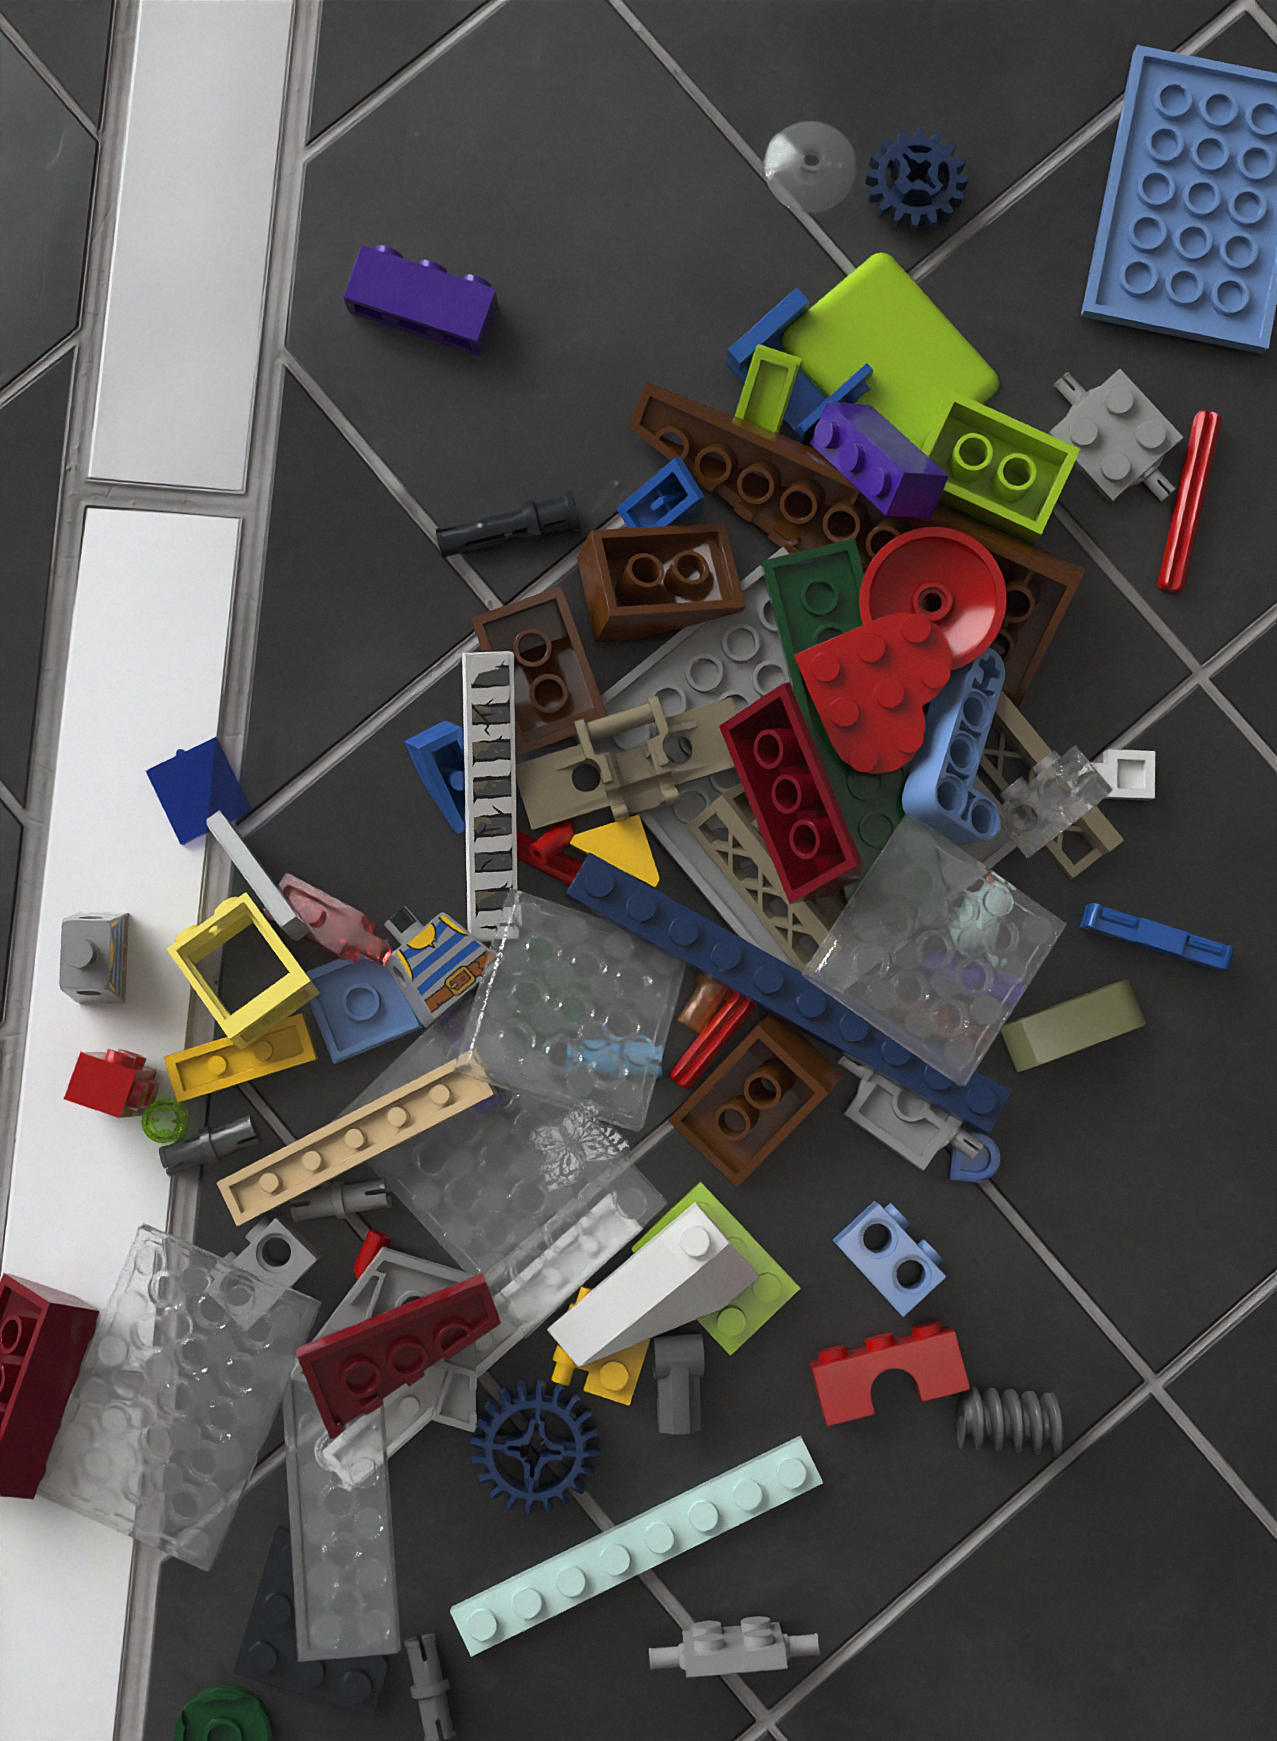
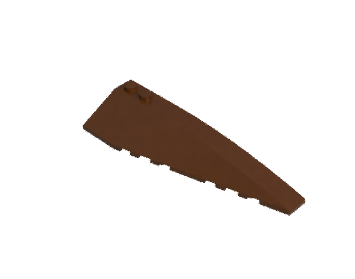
[628,382,1085,708]

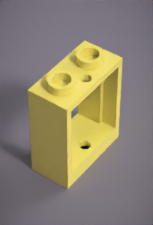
[166,892,320,1050]

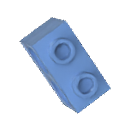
[833,1201,946,1317]

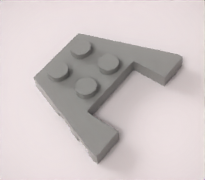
[291,1247,477,1433]

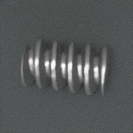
[956,1386,1064,1457]

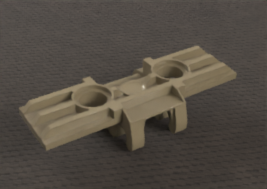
[515,696,737,831]

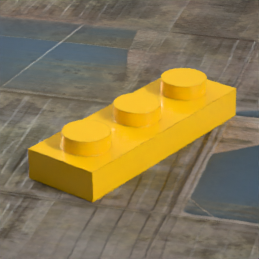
[164,1013,318,1103]

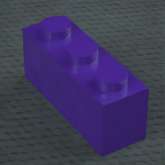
[343,245,498,356]
[810,401,949,519]

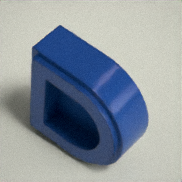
[948,1132,1000,1182]

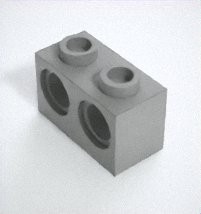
[206,1214,323,1330]

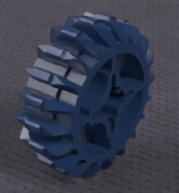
[469,1378,601,1515]

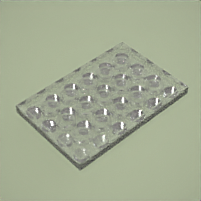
[331,990,668,1339]
[36,1223,322,1572]

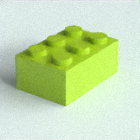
[921,390,1081,545]

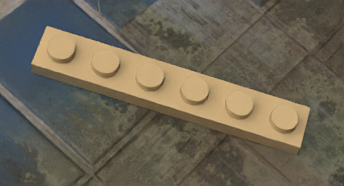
[216,1050,498,1226]

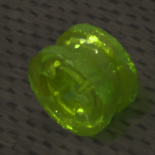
[141,1099,189,1143]

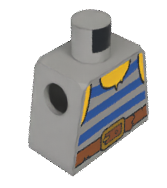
[384,906,502,1029]
[59,912,129,1003]

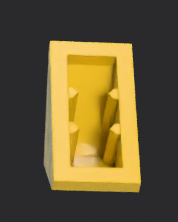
[570,814,660,889]

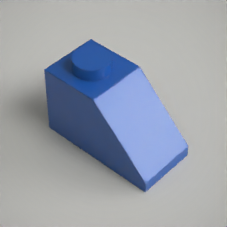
[404,720,466,834]

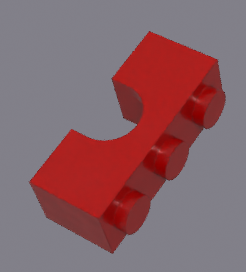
[809,1321,970,1426]

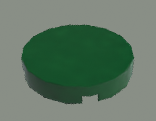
[174,1684,274,1741]

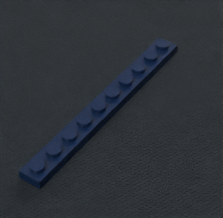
[565,852,1012,1135]

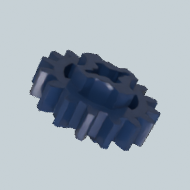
[865,127,968,233]

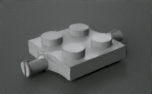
[1048,369,1184,504]
[838,1056,984,1171]
[649,1616,819,1677]

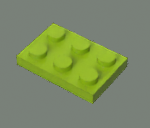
[631,1181,801,1356]

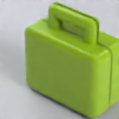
[780,253,1000,450]

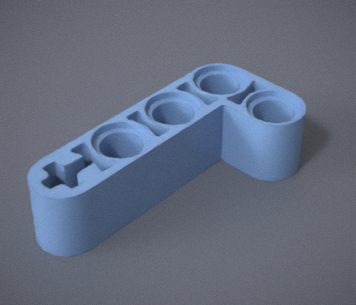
[902,648,1005,846]

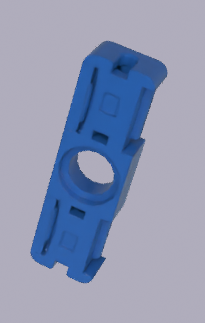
[1079,903,1235,972]

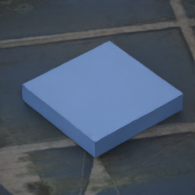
[305,939,424,1064]

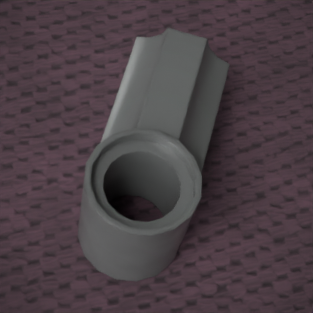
[651,1334,704,1435]

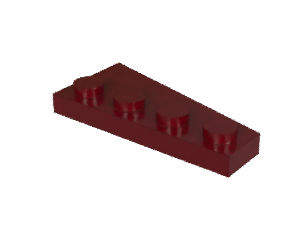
[295,1273,501,1440]

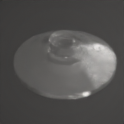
[764,121,856,213]

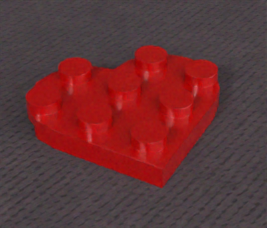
[794,612,953,774]

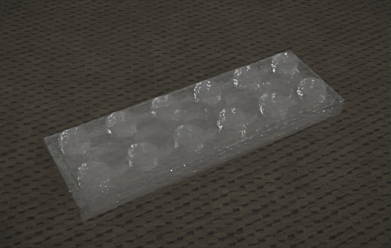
[280,1354,401,1662]

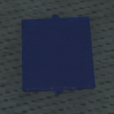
[145,737,253,845]

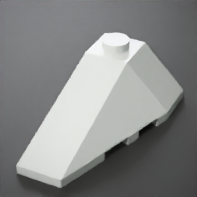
[547,1201,759,1367]

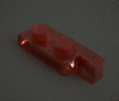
[261,873,393,967]

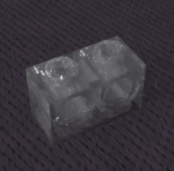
[998,745,1113,859]

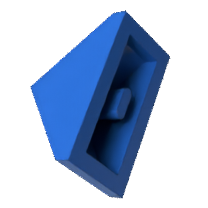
[617,457,705,528]

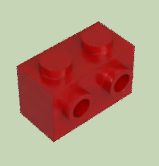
[64,1049,159,1118]

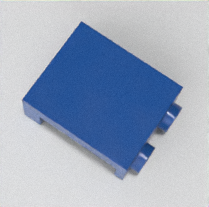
[726,288,874,444]

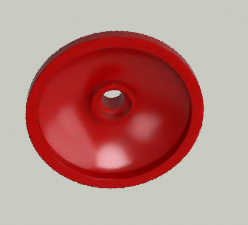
[859,527,1007,671]

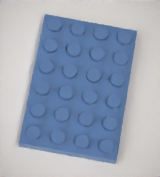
[1081,45,1277,354]

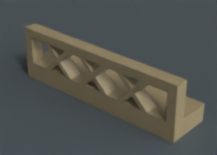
[979,691,1124,880]
[686,783,862,975]

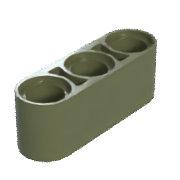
[999,979,1146,1072]

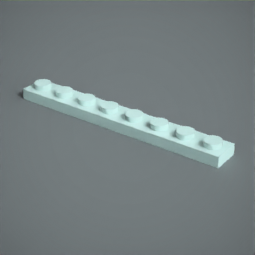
[450,1435,823,1657]

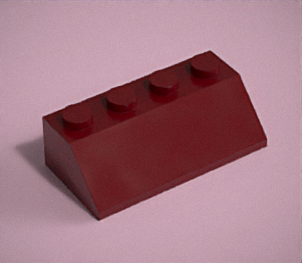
[719,682,863,904]
[0,1273,100,1500]

